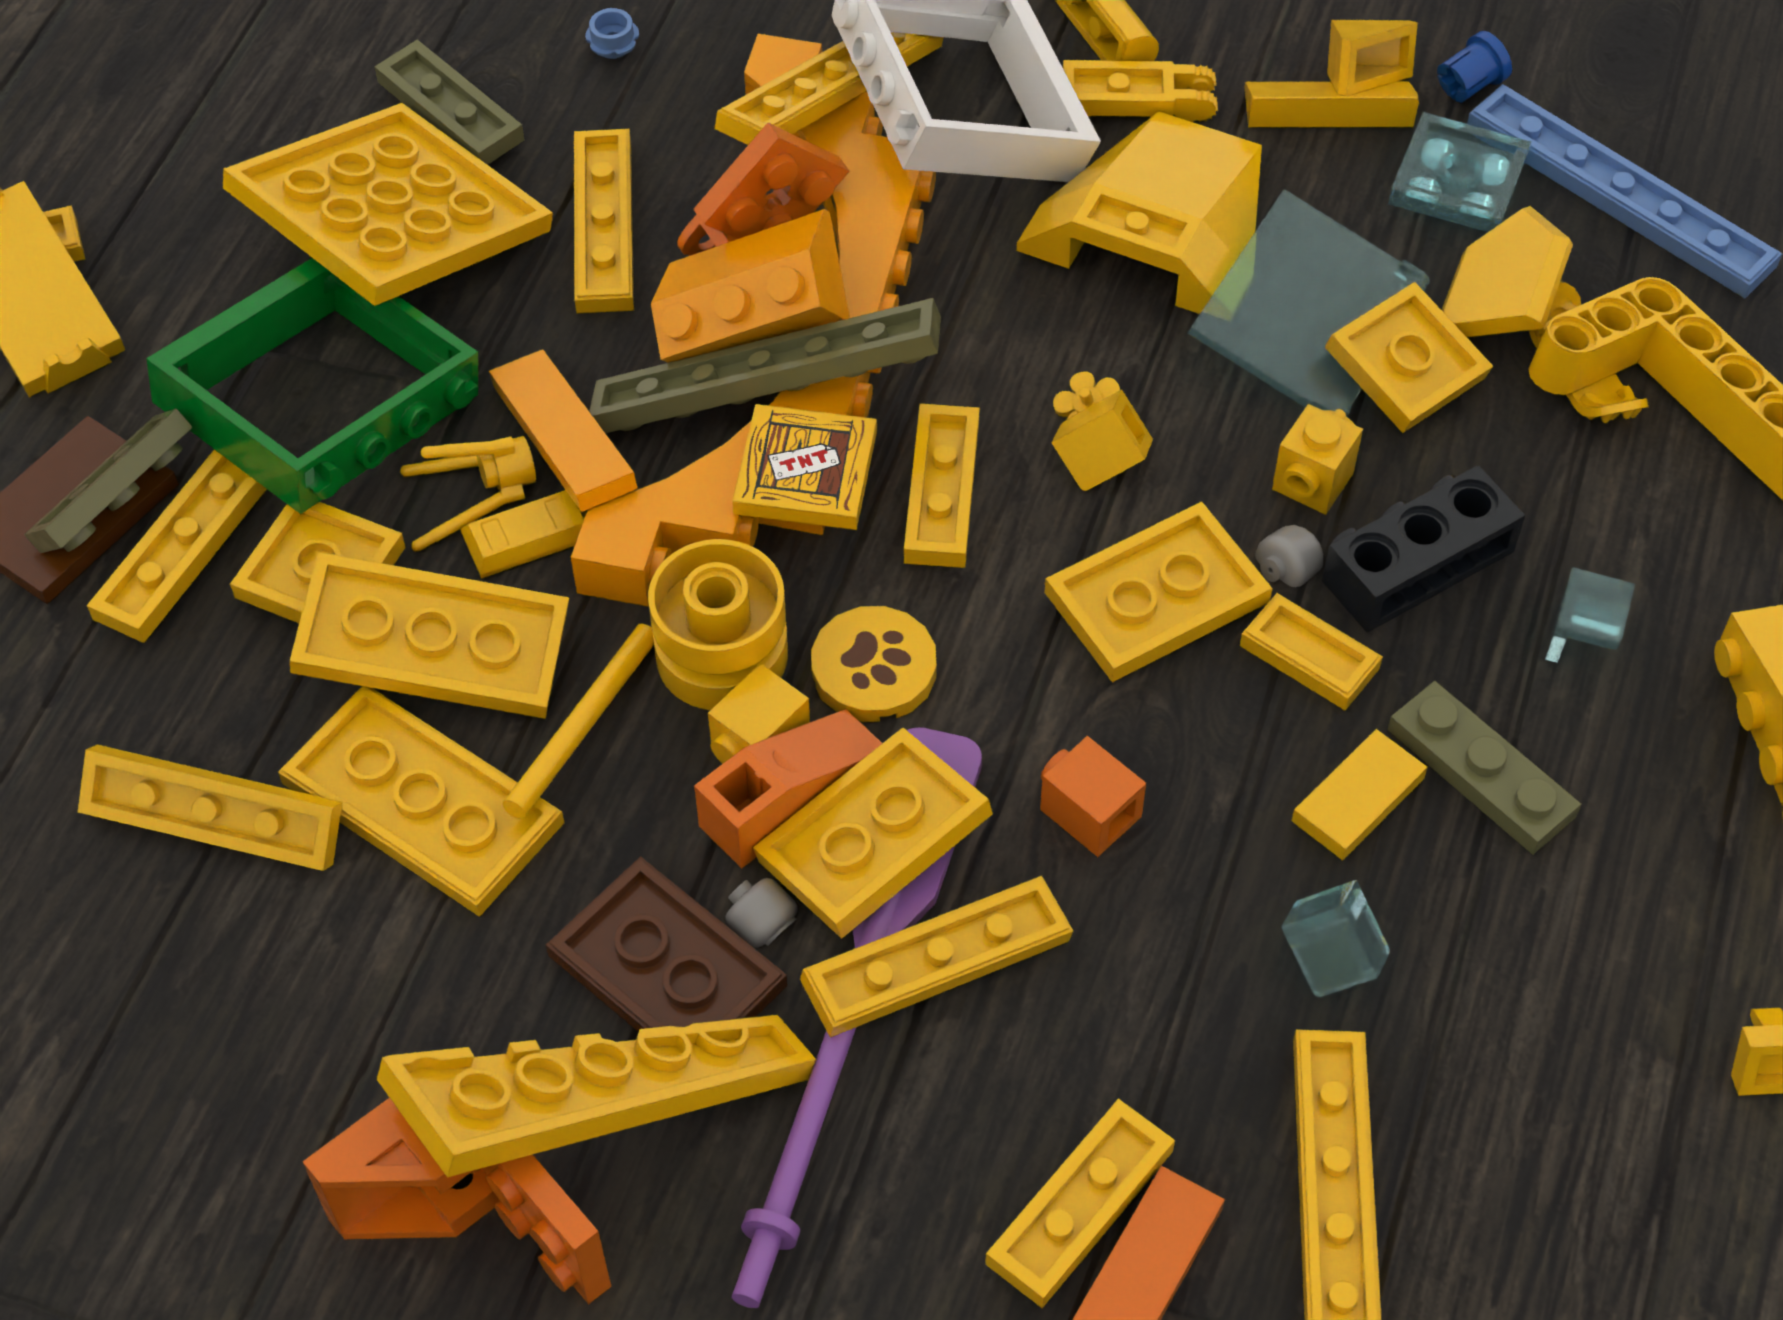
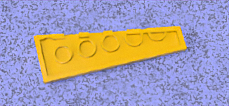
[377,1015,816,1178]

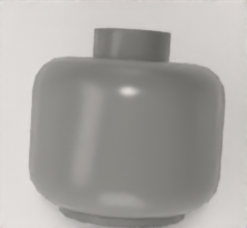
[1255,525,1323,587]
[725,878,798,948]

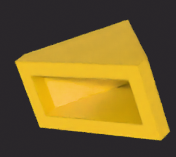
[1327,20,1418,96]

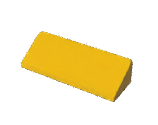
[1244,81,1419,127]

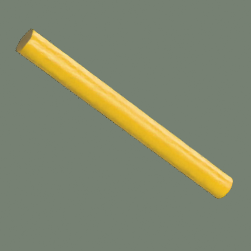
[502,624,654,819]

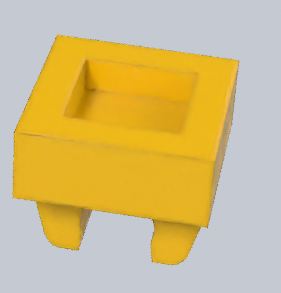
[1731,1008,1783,1096]

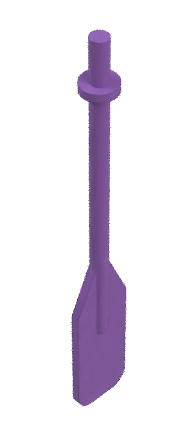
[732,727,982,1308]

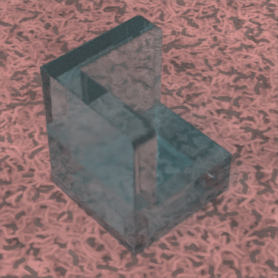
[1545,567,1635,663]
[1281,880,1390,997]

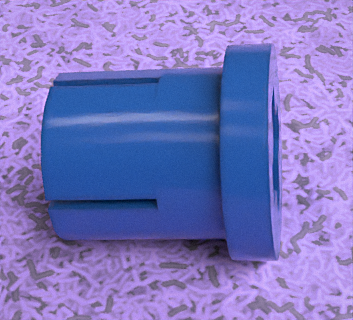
[1437,31,1512,102]

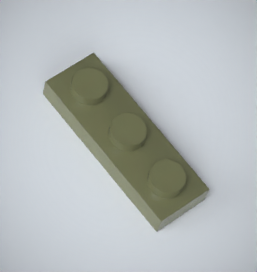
[374,39,525,165]
[24,409,193,553]
[1387,681,1581,855]

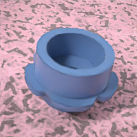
[585,8,639,59]

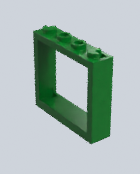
[146,258,478,514]

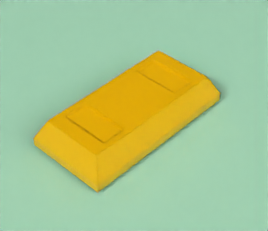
[461,490,586,579]

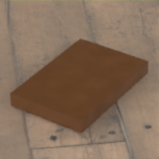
[0,416,179,604]
[546,856,788,1032]

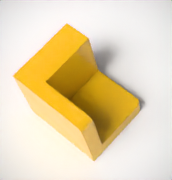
[1051,390,1153,491]

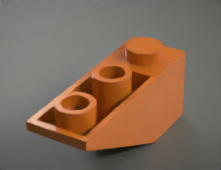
[694,709,882,869]

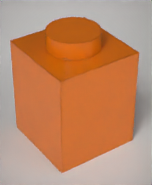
[1040,736,1146,857]

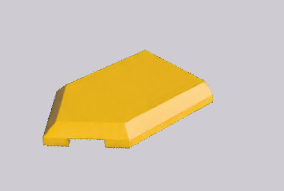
[1442,206,1573,337]

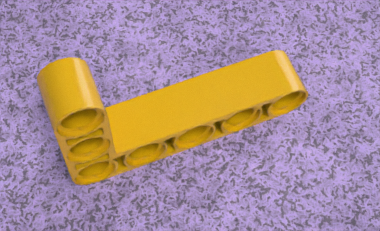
[1528,277,1783,500]

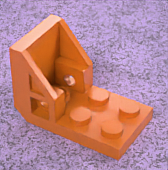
[302,1097,612,1305]

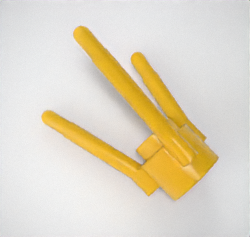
[400,436,536,552]

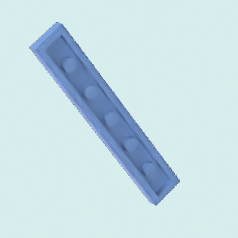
[1466,84,1782,298]

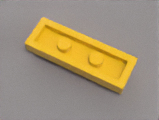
[904,404,980,568]
[985,1098,1175,1308]

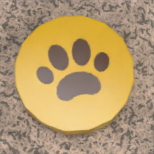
[811,606,937,722]

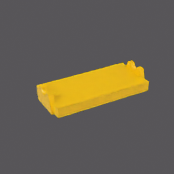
[0,181,125,397]

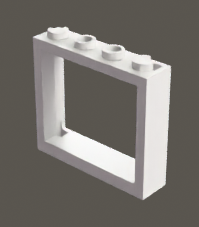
[831,0,1101,182]

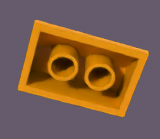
[651,209,850,363]

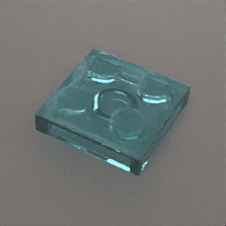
[1388,112,1531,232]

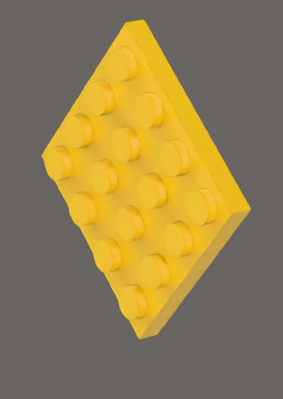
[223,103,553,306]

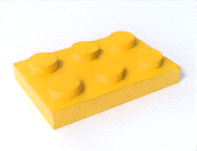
[1044,502,1272,682]
[753,727,993,939]

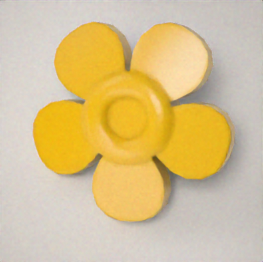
[1053,372,1120,419]

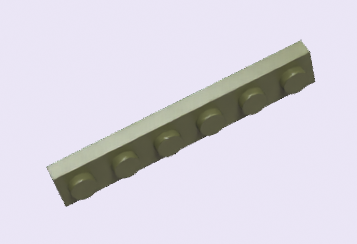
[589,298,941,433]

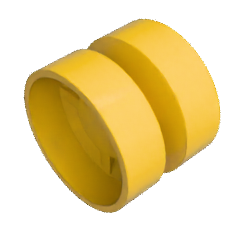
[648,539,788,710]

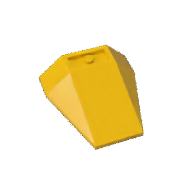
[1016,111,1262,324]

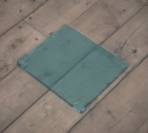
[1188,189,1430,417]

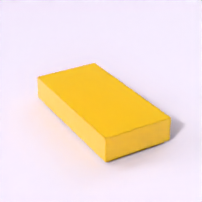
[1240,593,1383,711]
[1292,729,1428,860]

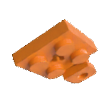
[677,123,850,256]

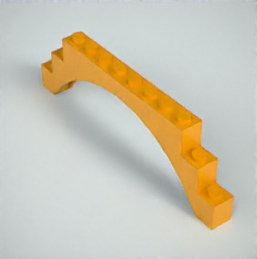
[571,34,936,607]

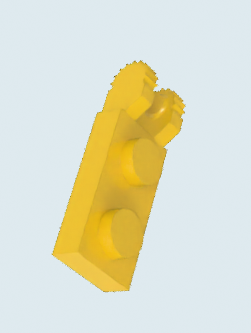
[1063,60,1218,122]

